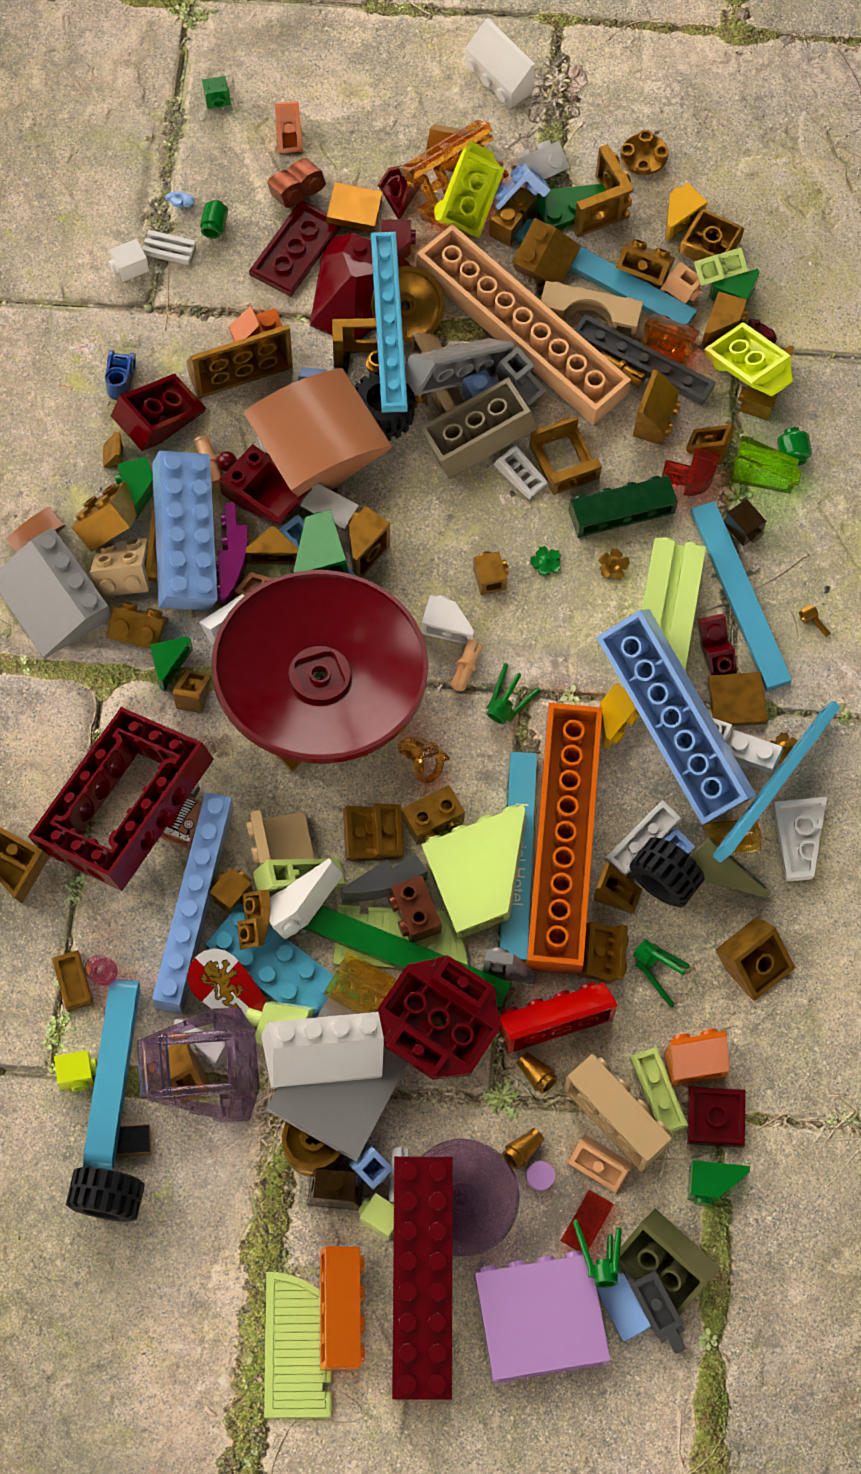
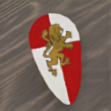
[187,949,266,1028]

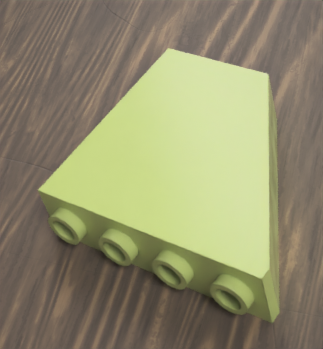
[421,805,527,939]

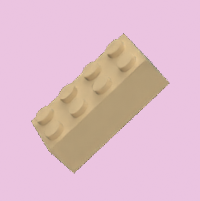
[563,1054,672,1173]

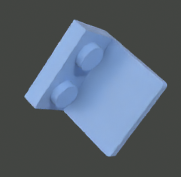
[493,162,550,210]

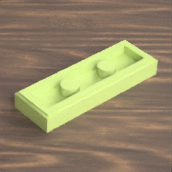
[630,1047,688,1133]

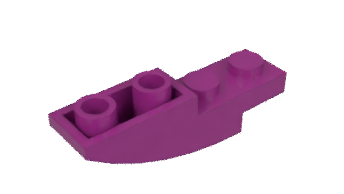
[216,503,249,607]

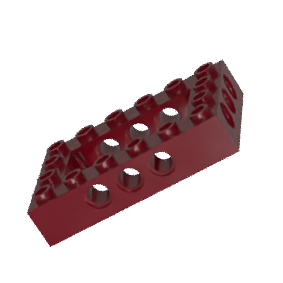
[28,707,214,891]

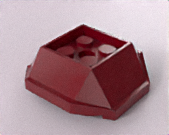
[376,955,501,1080]

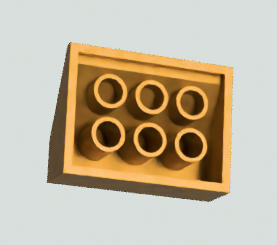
[187,325,293,399]

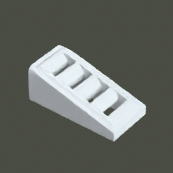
[493,445,548,499]
[174,1018,227,1068]

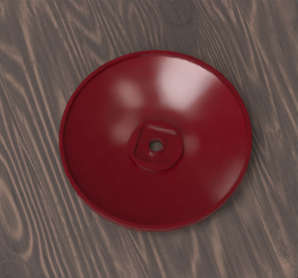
[212,570,428,764]

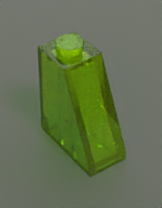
[731,435,802,494]

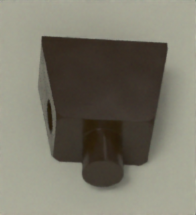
[307,1169,364,1211]

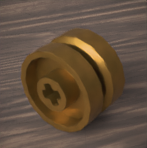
[282,1122,344,1177]

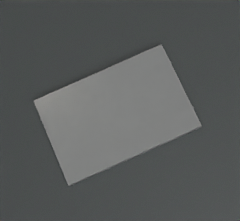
[266,988,408,1161]

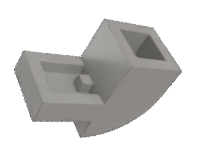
[496,347,547,408]

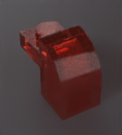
[662,448,720,496]

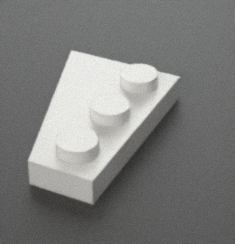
[773,797,827,882]

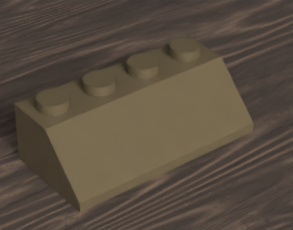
[420,377,538,479]

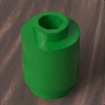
[200,200,228,239]

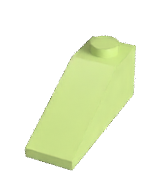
[253,858,345,897]

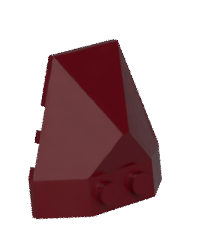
[310,233,411,340]

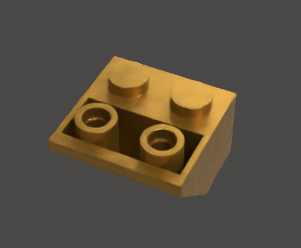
[72,481,137,552]

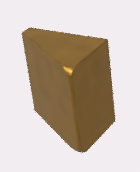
[103,432,123,468]

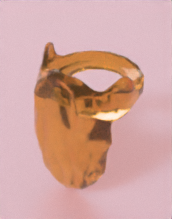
[398,736,450,783]

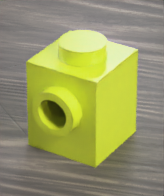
[54,1050,97,1091]

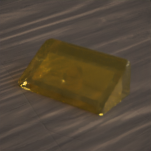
[703,820,762,853]

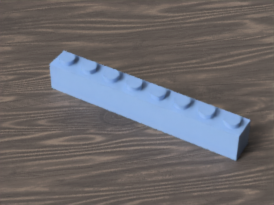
[152,792,234,1014]

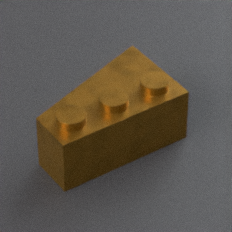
[0,827,50,904]

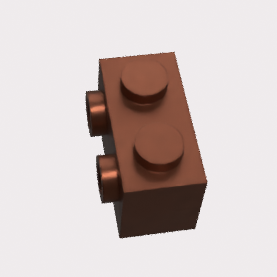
[388,875,442,943]

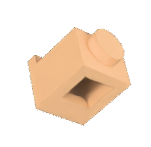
[660,262,702,304]

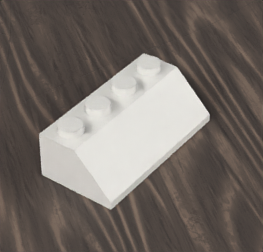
[261,1012,384,1089]

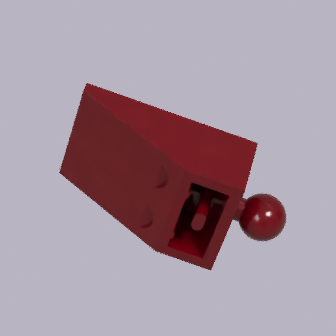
[217,444,312,525]

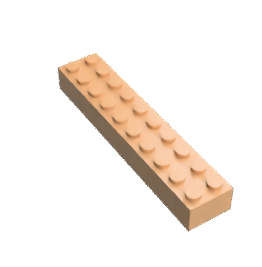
[417,224,631,425]

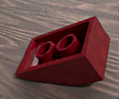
[111,373,206,451]

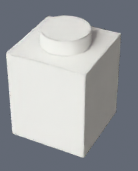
[108,239,149,282]

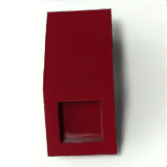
[697,614,737,676]

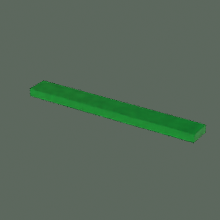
[302,905,511,1010]

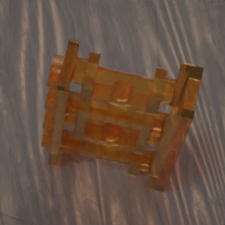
[399,120,509,224]

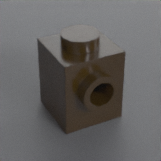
[724,499,767,546]

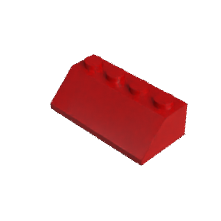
[499,982,618,1054]

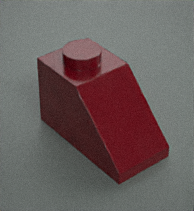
[381,219,416,259]

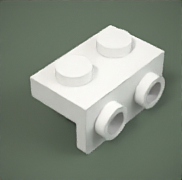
[510,139,570,188]

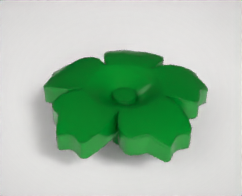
[530,546,561,576]

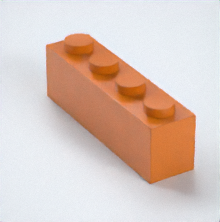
[320,1246,365,1371]

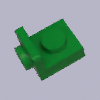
[202,76,231,109]

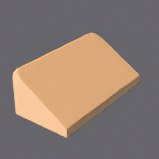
[568,1135,633,1193]

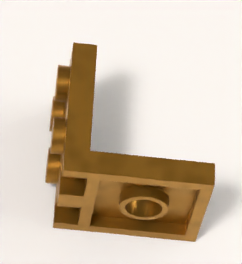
[573,144,634,238]

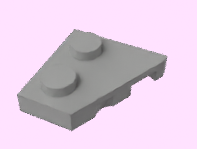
[483,948,537,985]

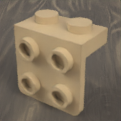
[90,537,150,598]
[246,810,314,866]

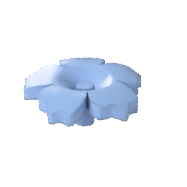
[165,191,194,209]

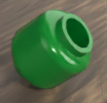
[777,427,812,467]

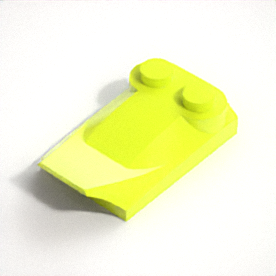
[434,141,505,238]
[704,322,793,396]

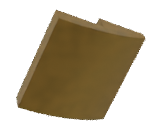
[343,803,404,861]

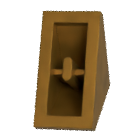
[685,424,735,465]
[246,525,298,564]
[173,670,212,714]
[593,864,642,913]

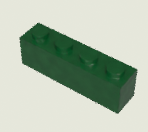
[569,475,678,538]

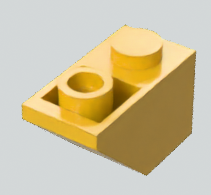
[599,683,640,750]

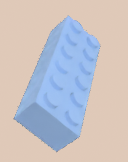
[152,451,217,610]

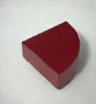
[748,319,777,343]

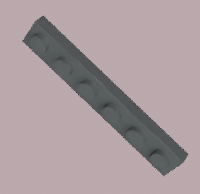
[574,314,716,406]

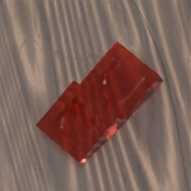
[560,1189,614,1254]

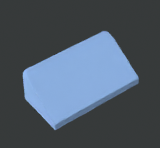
[597,1274,651,1342]

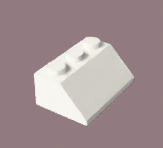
[464,18,535,109]

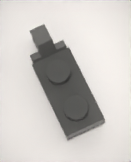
[629,1270,686,1354]

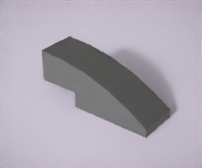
[341,853,428,902]

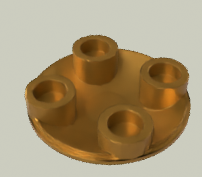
[620,130,669,175]

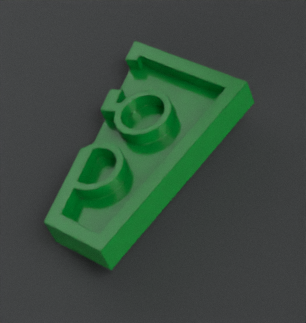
[529,184,607,230]

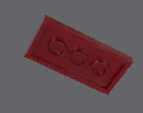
[249,200,342,297]

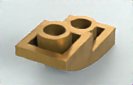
[237,890,270,949]

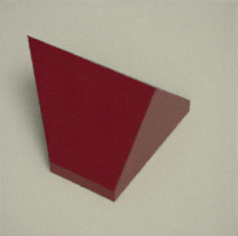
[377,161,422,219]

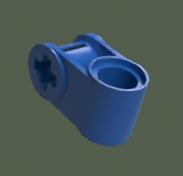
[105,350,136,400]

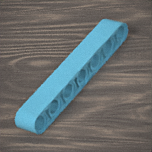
[83,979,140,1170]

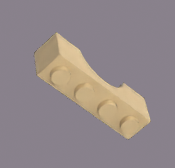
[541,281,643,340]

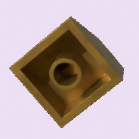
[512,218,581,284]
[633,369,681,445]
[348,506,390,578]
[715,917,796,1001]

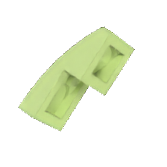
[694,247,748,286]

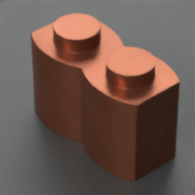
[267,158,326,208]

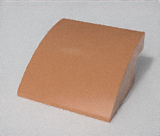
[243,368,393,497]

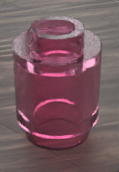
[85,954,118,986]

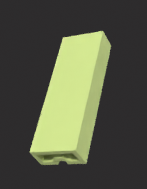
[641,537,706,670]

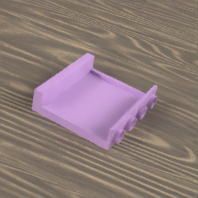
[474,1251,610,1384]

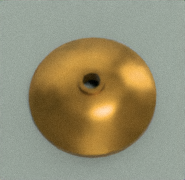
[371,266,445,342]

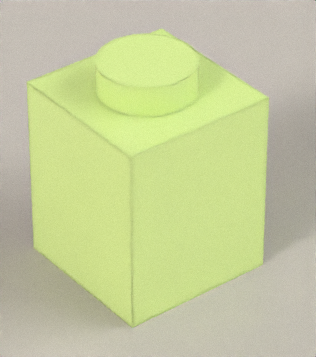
[358,1193,394,1241]

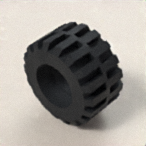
[355,372,415,441]
[629,837,705,907]
[66,1167,145,1222]

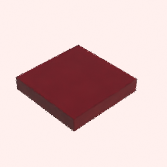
[687,1086,745,1148]

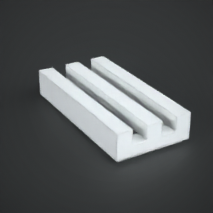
[142,230,196,265]

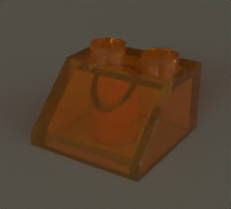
[642,313,700,367]

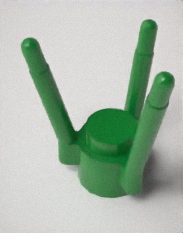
[486,663,541,724]
[633,939,690,1008]
[573,1219,622,1288]

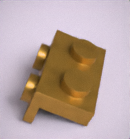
[106,602,169,649]
[581,921,629,984]

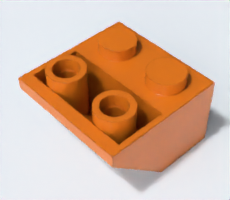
[664,1029,729,1086]

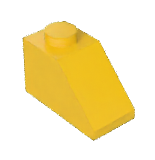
[665,183,707,241]

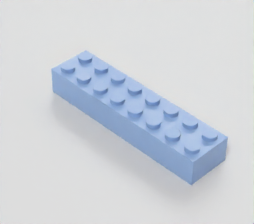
[596,609,756,825]

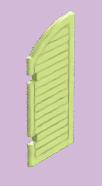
[334,905,467,969]
[264,1272,332,1418]

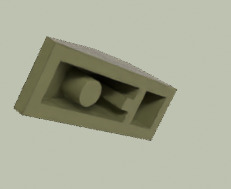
[690,835,770,898]

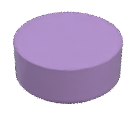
[526,1161,555,1192]

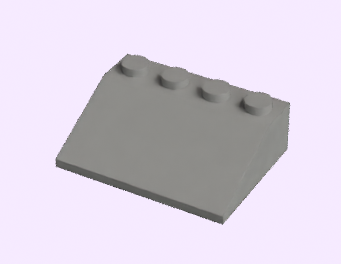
[0,527,111,659]

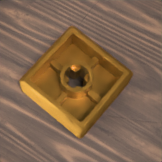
[679,208,744,261]

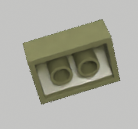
[619,1208,721,1316]

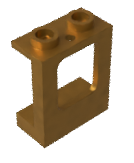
[332,318,378,367]
[529,416,602,495]

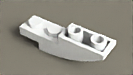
[712,718,783,774]

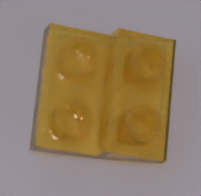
[324,951,396,1014]

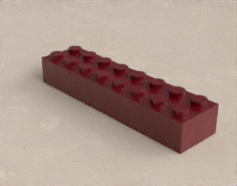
[392,1156,453,1400]

